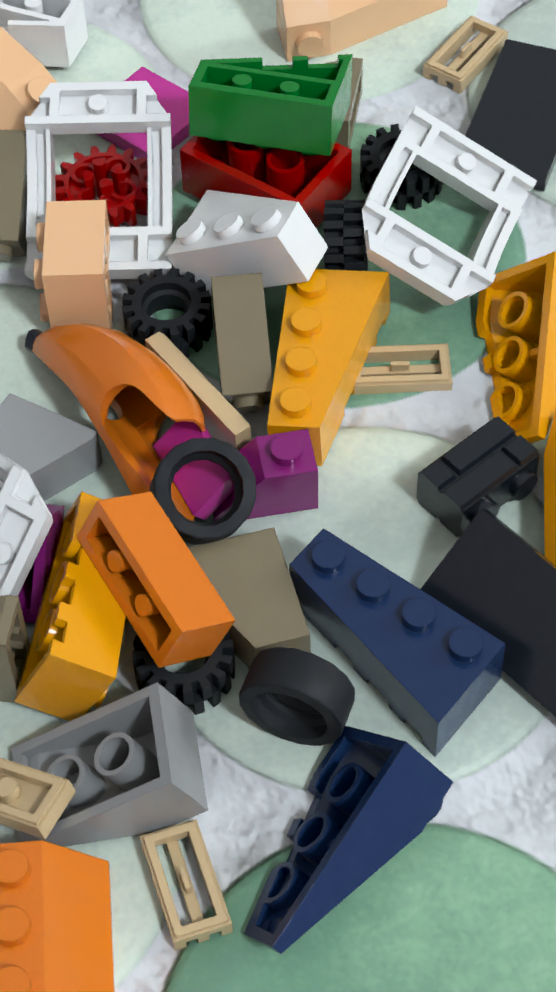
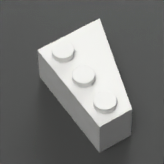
[0,0,88,67]
[165,190,328,295]

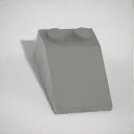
[11,682,208,847]

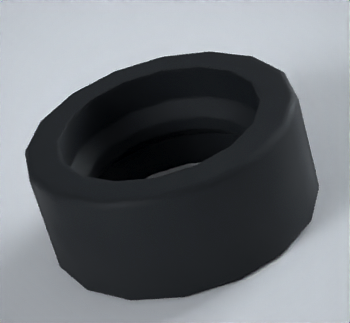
[150,438,257,545]
[239,647,355,746]

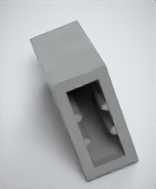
[0,393,103,501]

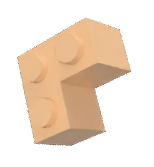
[34,200,113,329]

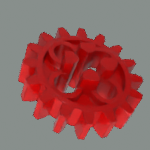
[55,145,148,227]

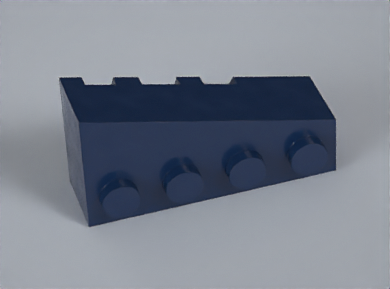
[289,528,506,757]

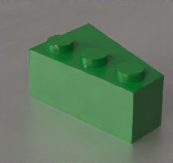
[188,54,353,156]

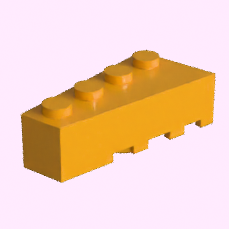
[267,269,390,466]
[14,491,126,721]

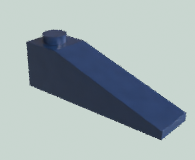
[244,726,453,954]

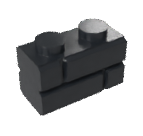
[416,417,540,537]

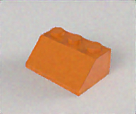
[0,840,115,992]

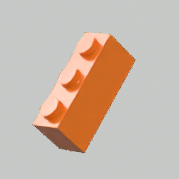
[77,492,235,668]

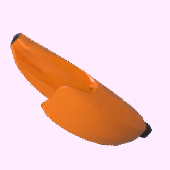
[24,323,206,521]

